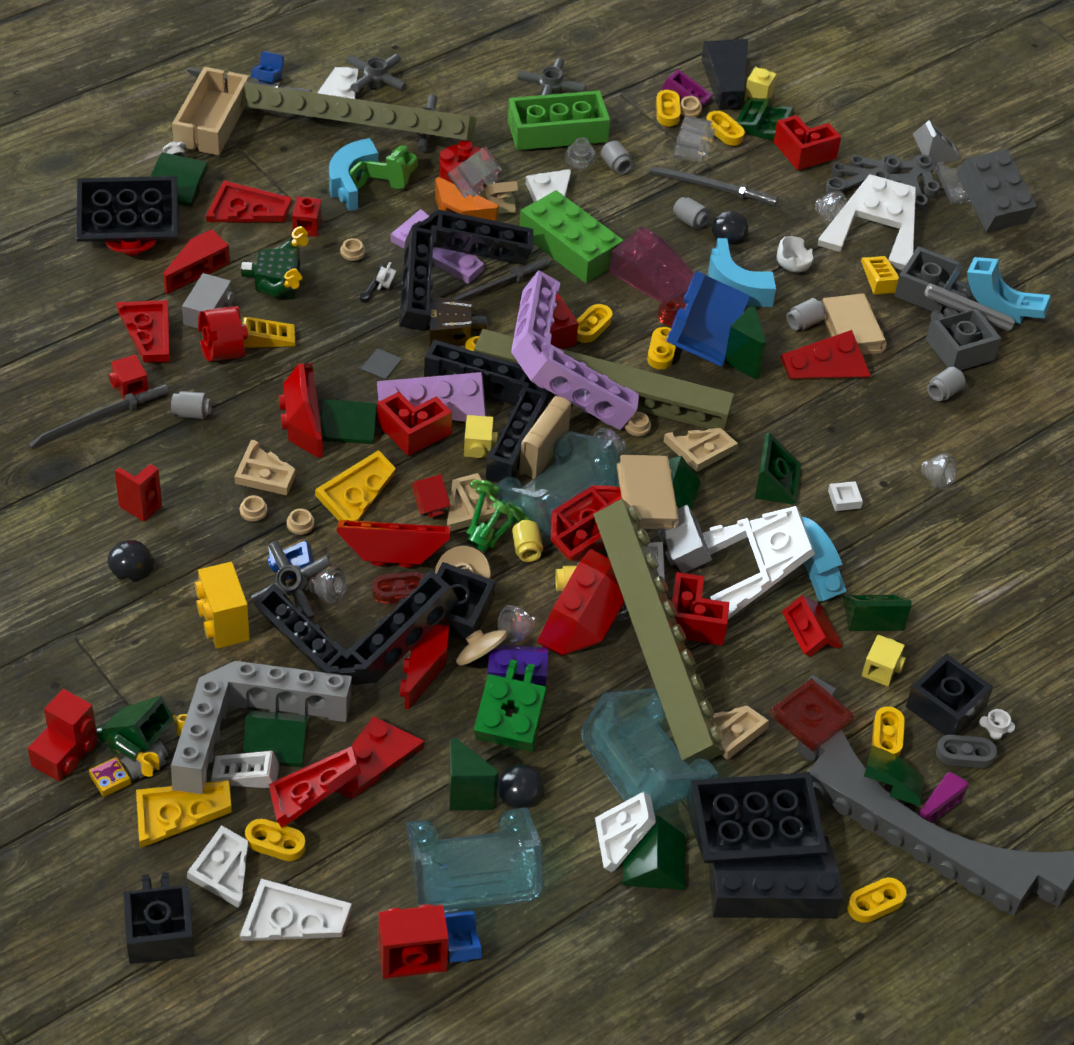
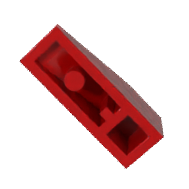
[163,229,230,295]

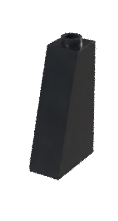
[701,39,748,110]

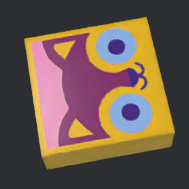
[89,757,131,797]

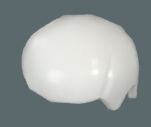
[777,236,814,273]

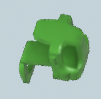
[349,145,419,190]

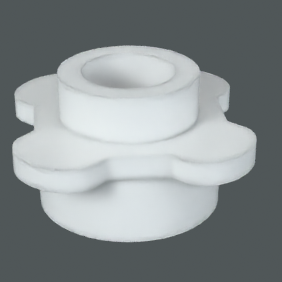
[162,141,186,157]
[376,262,396,290]
[980,709,1015,739]

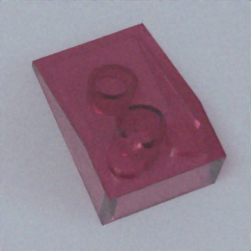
[609,226,694,307]

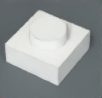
[828,481,863,511]

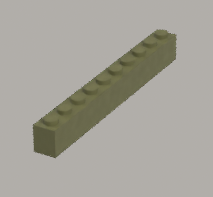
[241,82,477,141]
[474,329,734,431]
[593,499,725,768]

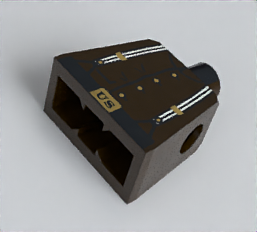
[430,296,486,346]

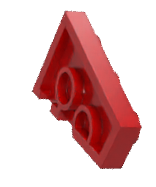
[206,180,293,222]
[116,300,170,363]
[780,330,871,380]
[336,716,425,799]
[269,746,361,829]

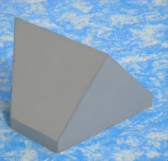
[913,120,961,163]

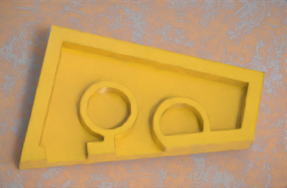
[315,450,396,521]
[136,780,232,848]

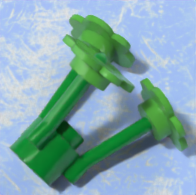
[466,480,530,552]

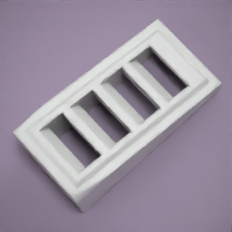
[211,751,279,788]

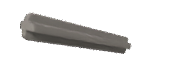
[924,283,1015,331]

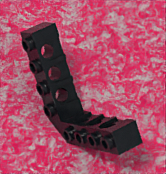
[399,209,534,331]
[424,340,548,487]
[253,570,459,685]

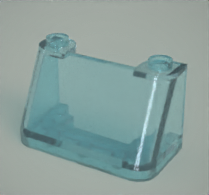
[494,431,620,537]
[581,688,719,812]
[406,807,543,912]

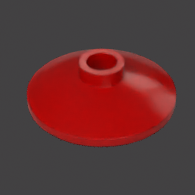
[106,240,156,256]

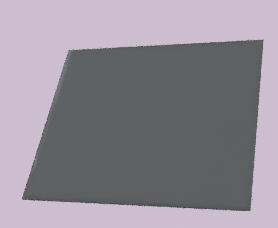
[361,348,402,379]

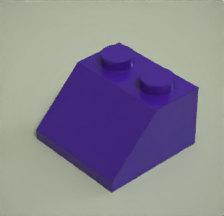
[488,644,548,687]

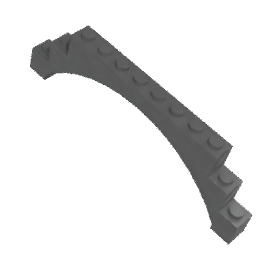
[789,675,1074,916]

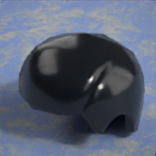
[712,211,748,244]
[107,540,154,582]
[498,764,544,809]

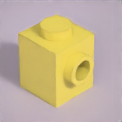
[744,67,776,102]
[464,415,498,458]
[862,635,906,687]

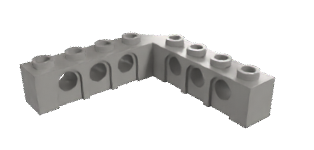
[171,661,352,794]

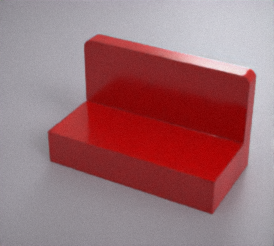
[115,464,162,522]
[781,595,843,657]

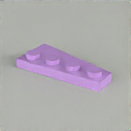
[391,209,484,284]
[377,372,486,422]

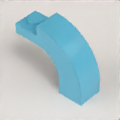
[329,138,378,211]
[708,238,776,307]
[967,257,1051,324]
[802,517,846,601]

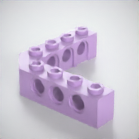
[511,270,639,430]

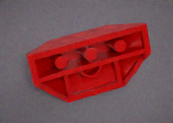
[279,363,323,458]
[551,485,622,561]
[337,519,451,567]
[537,549,625,656]

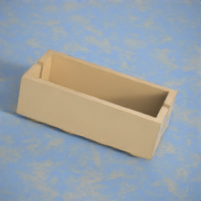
[172,67,249,155]

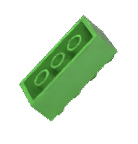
[507,90,610,150]
[520,190,624,284]

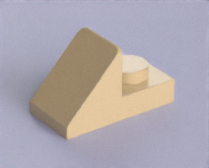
[485,181,518,214]

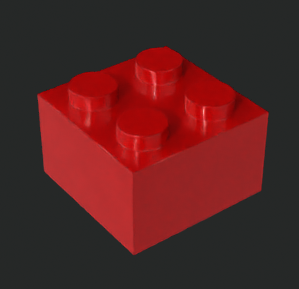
[378,904,448,979]

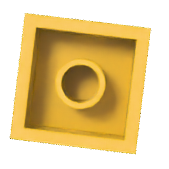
[195,562,250,649]

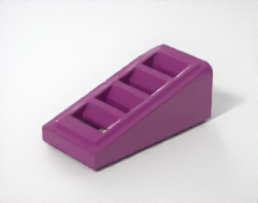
[661,69,714,107]
[919,772,969,823]

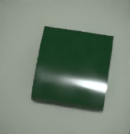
[736,98,794,141]
[151,152,208,207]
[864,745,924,806]

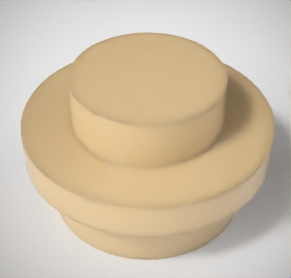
[680,96,702,118]
[340,238,365,261]
[624,412,651,436]
[240,496,267,521]
[287,509,314,535]

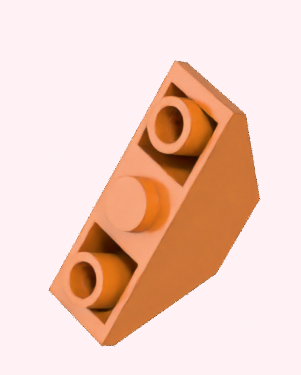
[435,177,499,221]

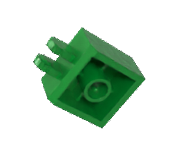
[474,660,547,752]

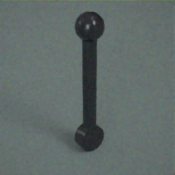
[360,265,386,303]

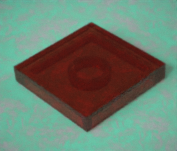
[769,678,854,752]

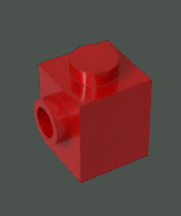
[292,196,322,237]
[109,354,149,400]
[411,474,451,518]

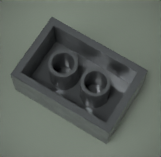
[957,149,1037,232]

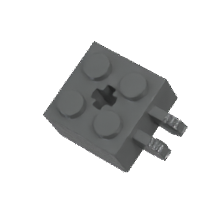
[894,246,972,312]
[926,307,1001,370]

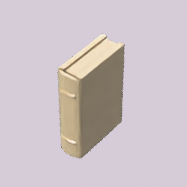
[822,294,887,355]
[519,396,571,481]
[617,455,679,529]

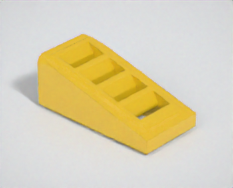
[861,256,899,295]
[242,317,295,348]

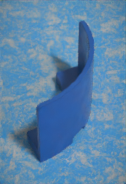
[666,271,749,367]

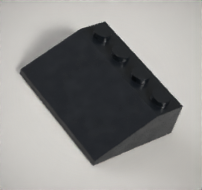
[76,176,179,242]
[687,772,827,864]
[708,836,843,919]

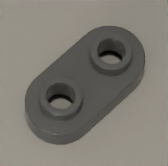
[936,735,997,768]

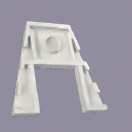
[817,174,916,270]
[703,506,815,619]

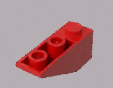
[400,624,449,710]

